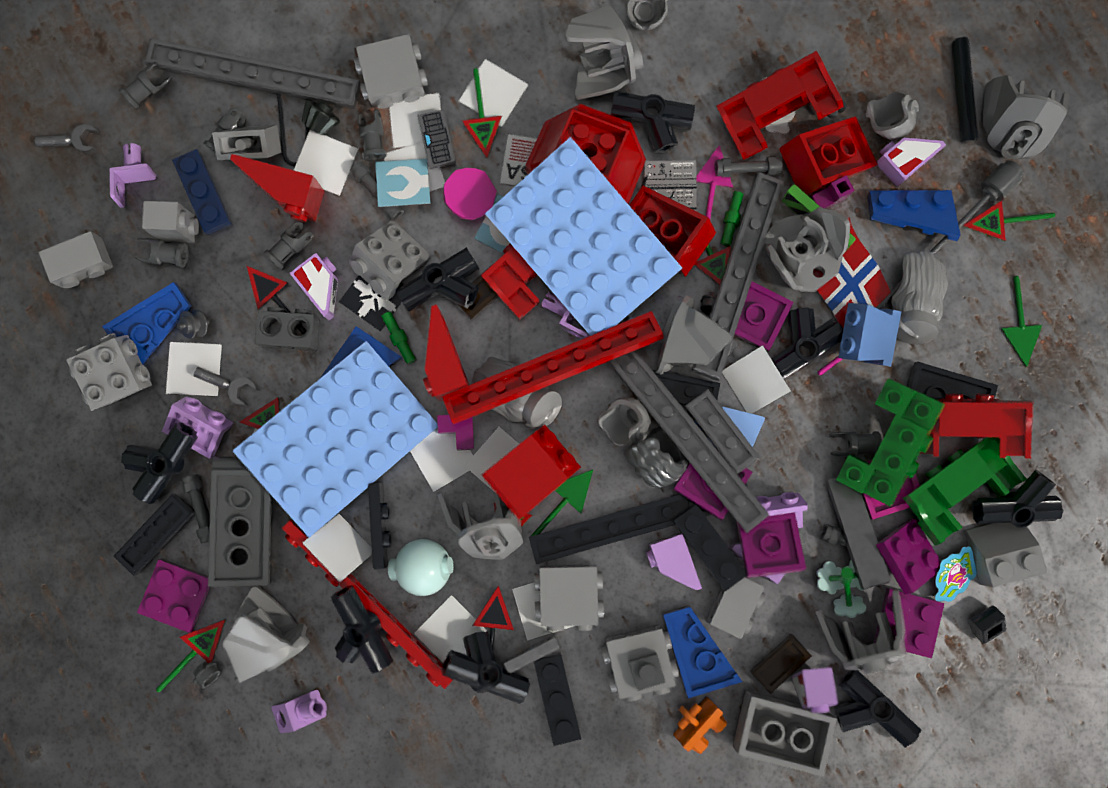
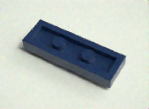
[172,149,232,235]

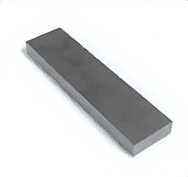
[826,477,891,590]

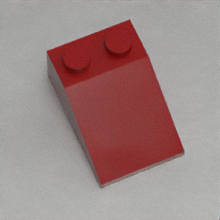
[779,116,878,195]
[230,154,325,223]
[629,185,716,277]
[423,304,470,401]
[482,425,581,520]

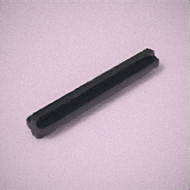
[952,37,978,143]

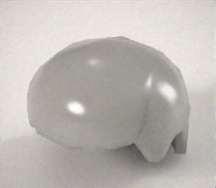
[626,0,668,31]

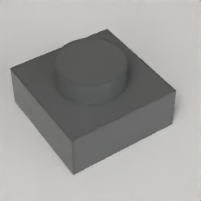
[629,653,666,691]

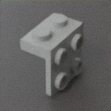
[348,221,430,301]

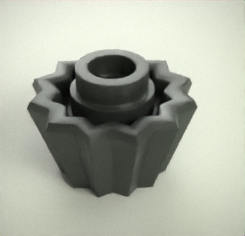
[301,99,340,135]

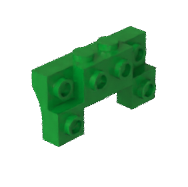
[836,378,946,506]
[903,437,1027,546]

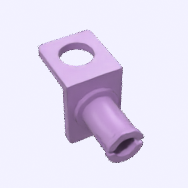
[109,143,156,208]
[542,291,590,339]
[271,690,327,733]

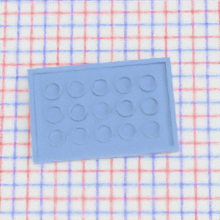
[485,137,682,336]
[233,341,438,538]

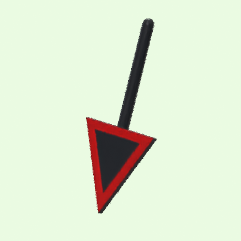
[247,266,307,335]
[472,586,514,681]

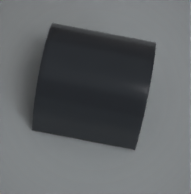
[968,605,1007,644]

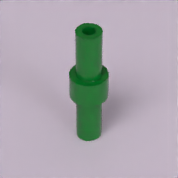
[720,191,744,247]
[381,311,417,365]

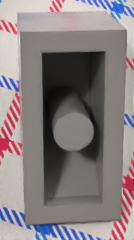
[212,125,281,160]

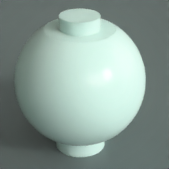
[388,539,454,596]

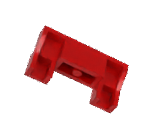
[716,51,844,161]
[481,243,539,320]
[920,394,1033,459]

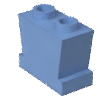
[838,303,901,367]

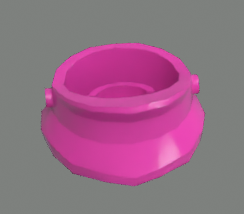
[443,168,497,220]

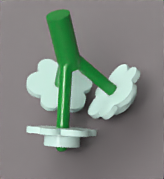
[817,560,866,618]

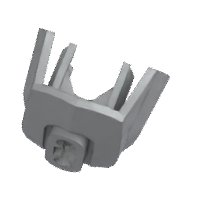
[566,4,643,100]
[983,75,1069,159]
[763,207,850,292]
[656,296,739,374]
[437,493,523,560]
[223,586,310,683]
[815,589,907,674]

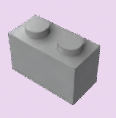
[142,201,199,243]
[39,231,113,288]
[706,578,765,639]

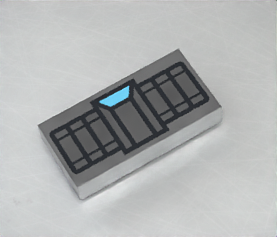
[417,109,456,169]
[504,634,560,673]

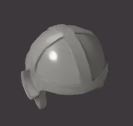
[866,91,919,140]
[598,398,651,446]

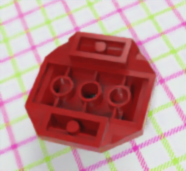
[525,104,646,205]

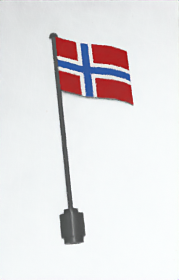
[813,160,1024,329]

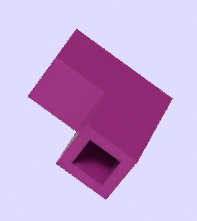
[810,175,855,209]
[437,415,474,451]

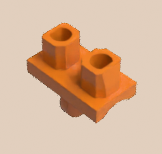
[673,697,727,754]

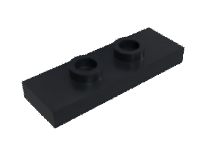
[368,483,391,569]
[113,494,195,576]

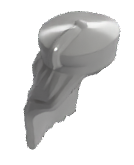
[892,251,948,344]
[472,357,562,430]

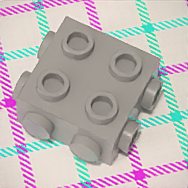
[354,34,428,109]
[66,333,152,411]
[534,565,604,631]
[601,625,679,702]

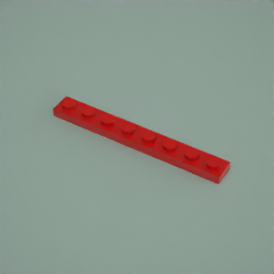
[442,311,664,425]
[282,520,453,689]

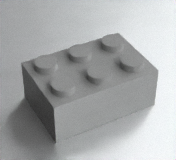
[732,691,837,777]

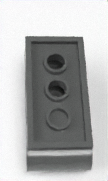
[208,457,272,587]

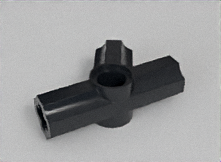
[611,91,695,153]
[396,247,479,311]
[771,308,843,379]
[121,422,198,504]
[971,470,1064,528]
[331,585,393,673]
[442,631,530,704]
[834,670,922,748]

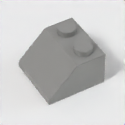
[964,523,1048,587]

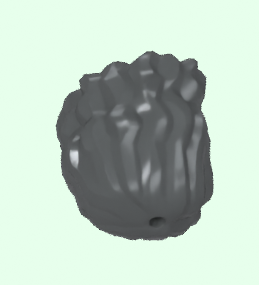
[624,426,689,488]

